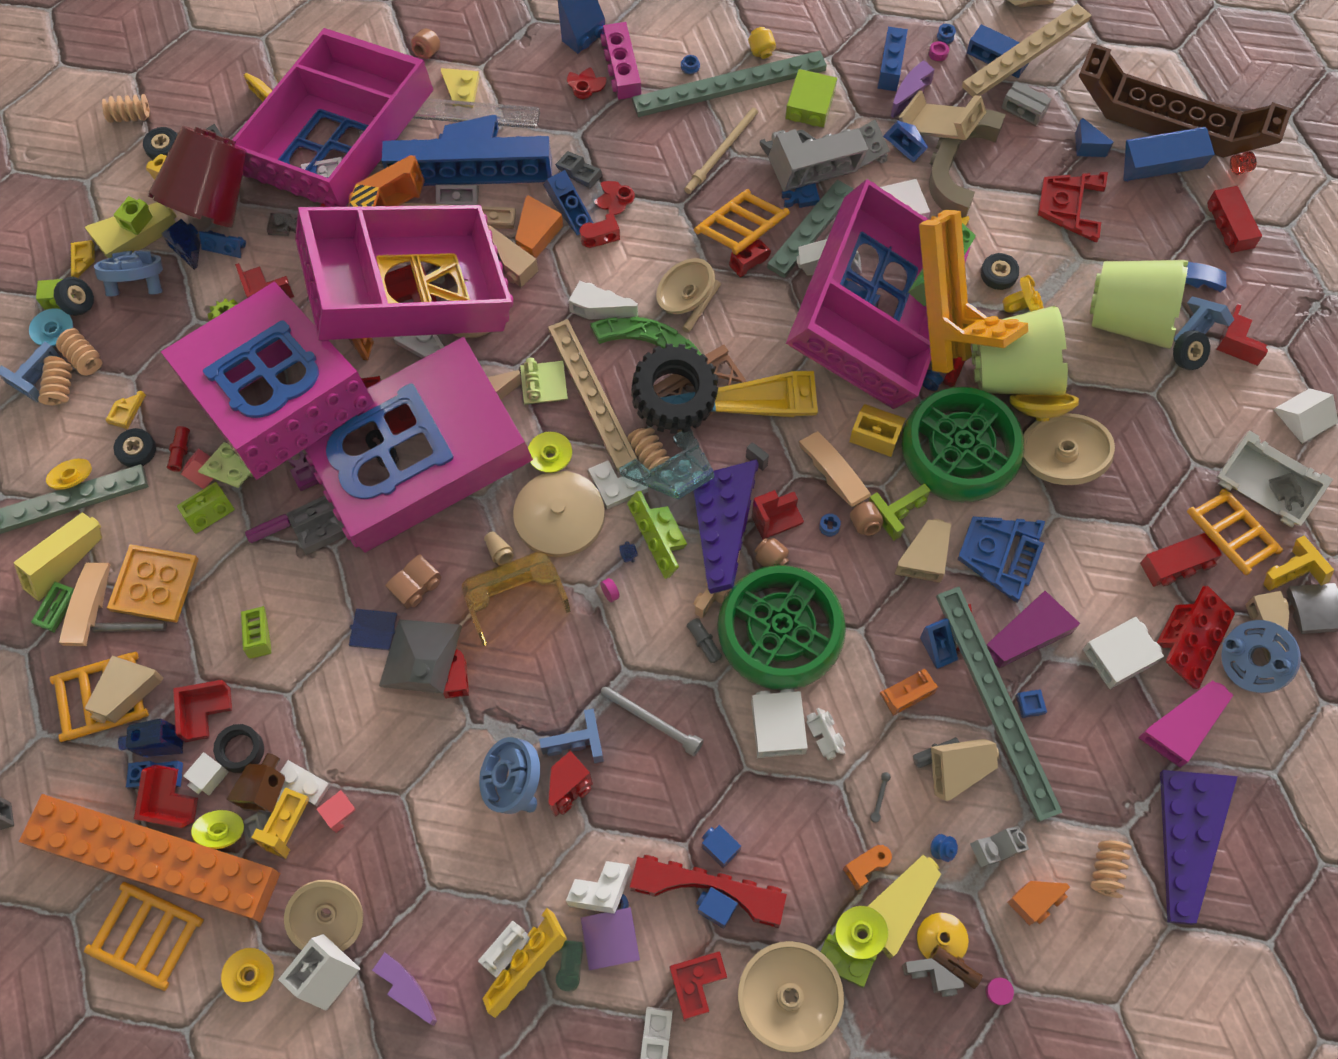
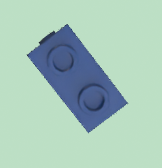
[199,230,246,258]

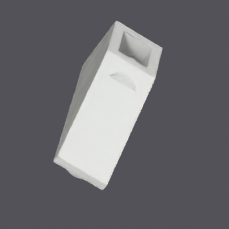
[568,281,638,320]

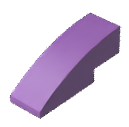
[891,60,935,118]
[372,952,437,1026]

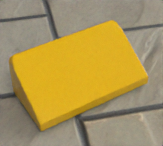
[244,73,272,102]

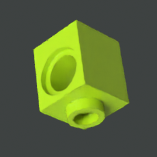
[113,196,153,235]
[36,279,74,310]

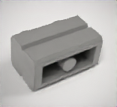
[1001,81,1052,126]

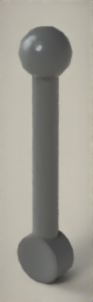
[870,772,891,823]

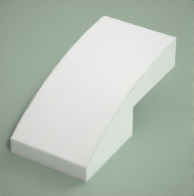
[640,1007,673,1059]

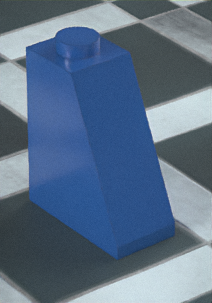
[439,115,499,139]

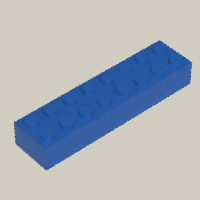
[382,136,552,186]

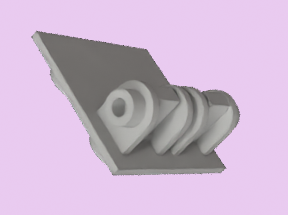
[859,119,890,169]

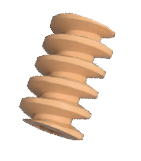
[102,94,150,123]
[56,328,103,376]
[38,356,73,406]
[627,428,671,477]
[1090,840,1132,898]

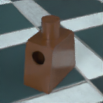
[226,753,285,813]

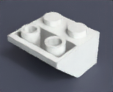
[278,934,360,1011]

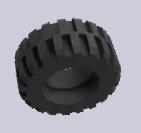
[631,343,718,434]

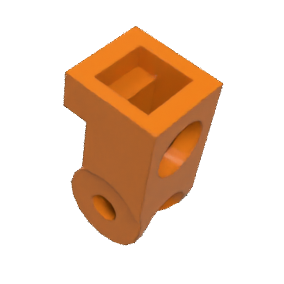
[843,845,892,891]

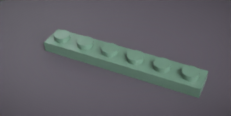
[767,179,854,278]

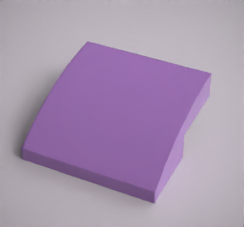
[581,907,640,970]

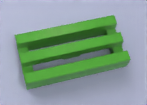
[31,582,74,633]

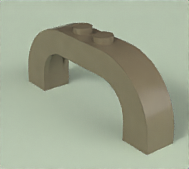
[929,110,1006,218]

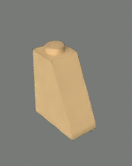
[895,519,951,583]
[84,656,163,723]
[931,739,999,801]

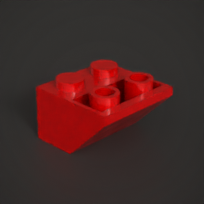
[548,751,593,817]

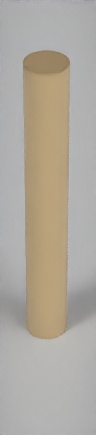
[682,280,721,333]

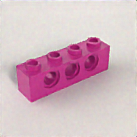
[600,22,641,100]

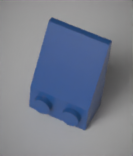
[558,0,605,54]

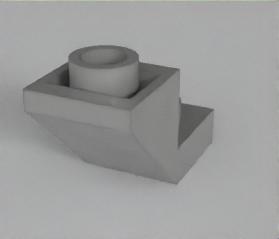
[970,826,1029,867]
[902,958,964,997]

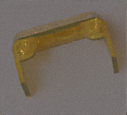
[461,552,571,646]

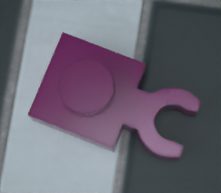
[288,451,319,491]

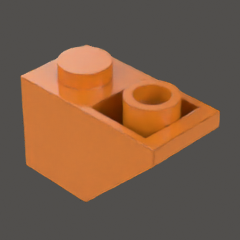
[1007,881,1070,926]

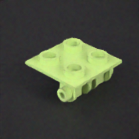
[520,358,568,405]
[198,442,254,488]

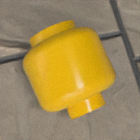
[748,27,776,59]

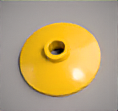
[46,458,92,490]
[917,913,969,959]
[221,948,274,1002]

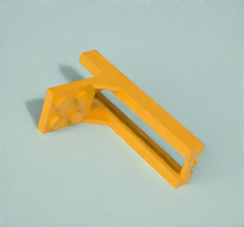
[919,210,1029,373]

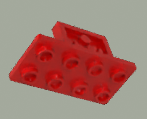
[1157,586,1235,689]

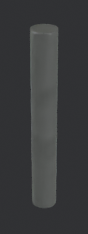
[92,621,166,633]

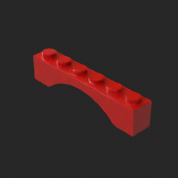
[630,855,787,928]

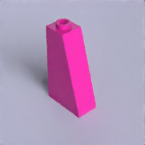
[1139,680,1233,768]

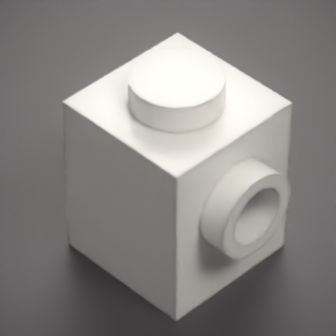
[183,752,229,795]

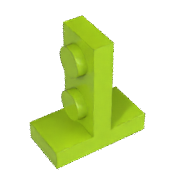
[868,484,931,541]

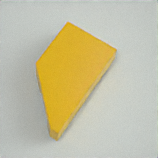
[71,240,95,278]
[105,391,146,429]

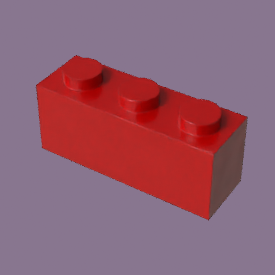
[1207,185,1262,253]
[1140,532,1222,587]

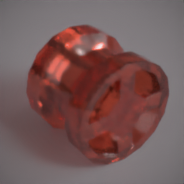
[1230,151,1257,175]

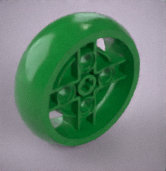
[902,387,1024,503]
[717,565,846,690]

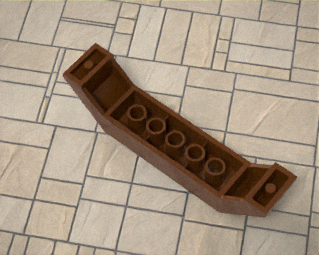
[1079,43,1293,158]

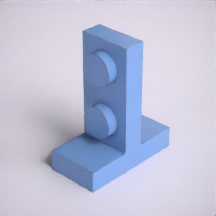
[1174,296,1234,351]
[0,342,60,403]
[539,709,604,763]

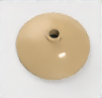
[656,258,715,314]
[284,880,363,951]

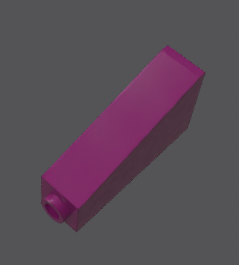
[986,591,1080,669]

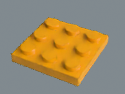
[107,544,199,623]

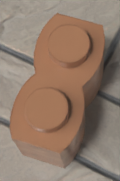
[385,554,441,609]

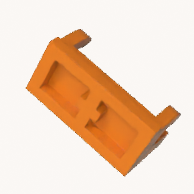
[880,669,938,716]

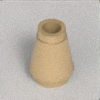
[484,531,514,566]

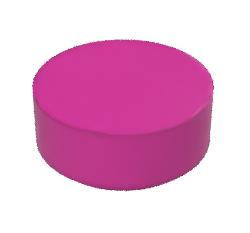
[929,41,949,61]
[600,578,620,602]
[986,978,1014,1005]

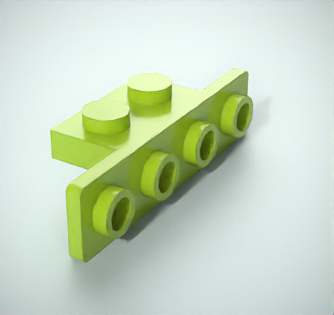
[627,491,687,579]

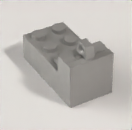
[768,128,868,192]

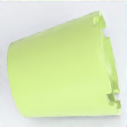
[1090,260,1188,349]
[971,306,1068,396]

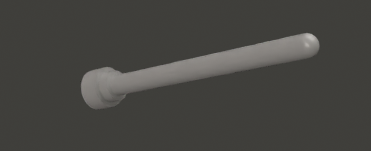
[601,687,704,757]

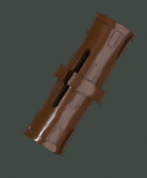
[929,945,983,989]

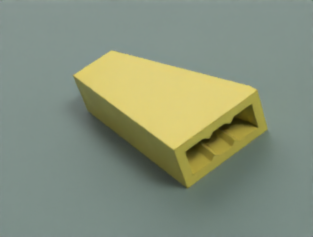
[85,202,178,258]
[13,512,102,602]
[865,855,941,959]

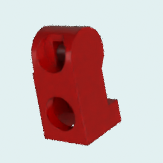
[580,213,620,248]
[729,238,771,278]
[443,649,469,699]

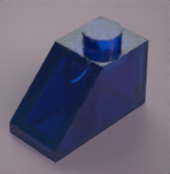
[161,219,201,270]

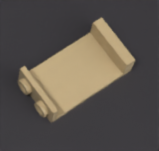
[899,91,986,140]

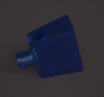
[118,718,183,757]

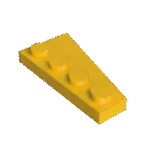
[482,908,567,1018]

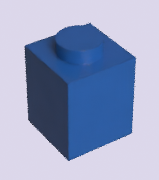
[702,825,741,868]
[696,887,738,929]

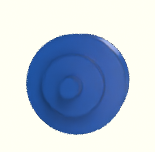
[931,834,958,862]

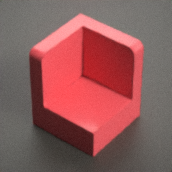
[181,448,214,489]
[317,790,355,833]

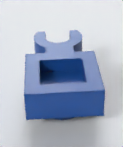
[781,183,820,208]

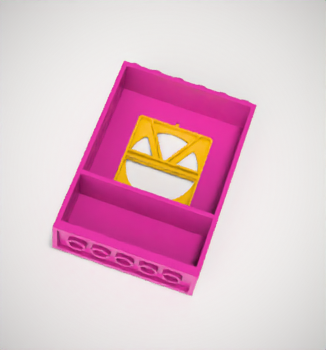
[295,205,513,340]

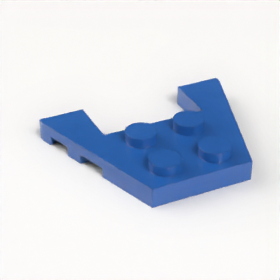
[958,516,1045,603]

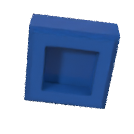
[1016,689,1047,718]

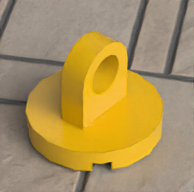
[1002,275,1044,313]

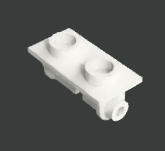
[807,708,846,760]
[478,921,530,978]

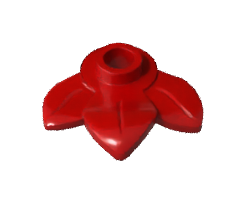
[567,67,607,99]
[594,181,635,215]

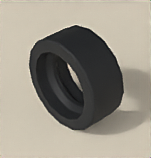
[213,724,264,773]

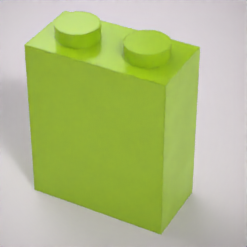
[785,69,837,128]

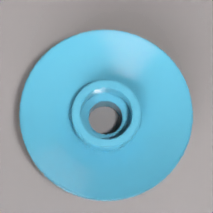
[29,309,73,347]

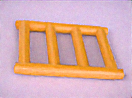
[694,189,790,255]
[1187,488,1283,576]
[50,651,149,742]
[84,882,204,991]

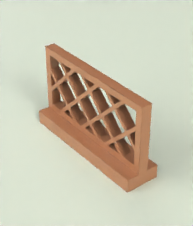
[653,344,747,434]

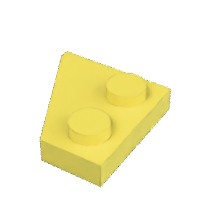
[441,68,480,108]

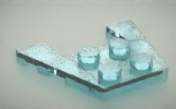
[619,428,714,500]

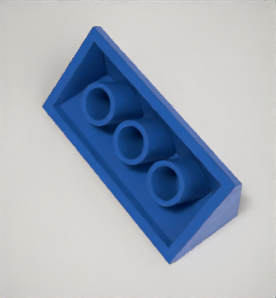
[1123,127,1215,181]

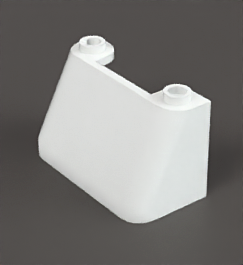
[1217,430,1333,528]

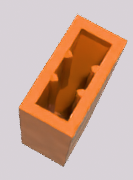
[515,195,563,258]

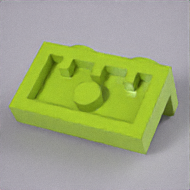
[177,482,235,534]
[820,932,877,988]

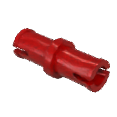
[167,426,190,472]

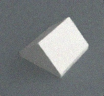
[1274,388,1338,444]

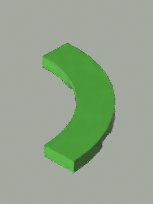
[590,317,701,355]

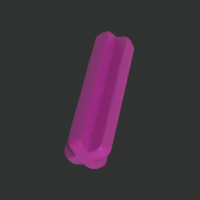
[245,514,291,543]

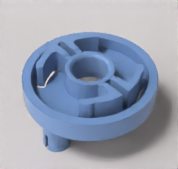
[94,250,163,296]
[1221,620,1301,693]
[479,737,540,814]

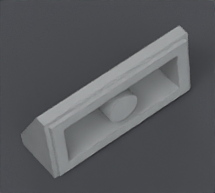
[436,185,479,205]

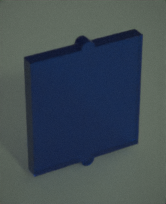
[349,609,397,651]

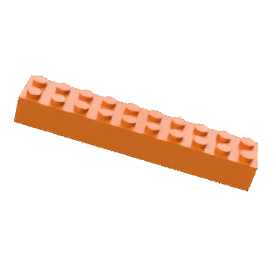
[19,794,281,923]

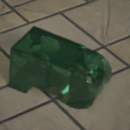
[556,941,584,993]

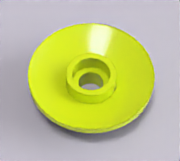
[528,432,572,473]
[192,810,244,849]
[836,906,888,959]

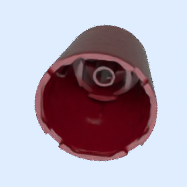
[148,126,246,228]

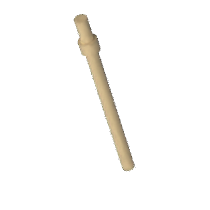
[684,108,758,194]

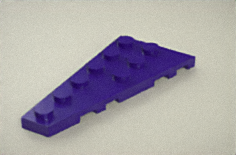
[692,460,759,594]
[1160,770,1238,925]

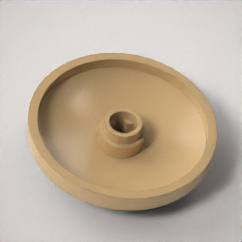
[1023,413,1115,485]
[513,471,605,557]
[738,941,844,1053]

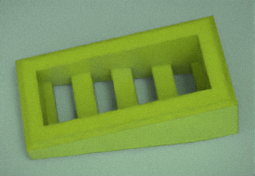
[241,606,271,659]

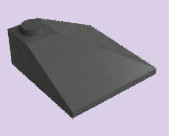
[379,619,462,694]

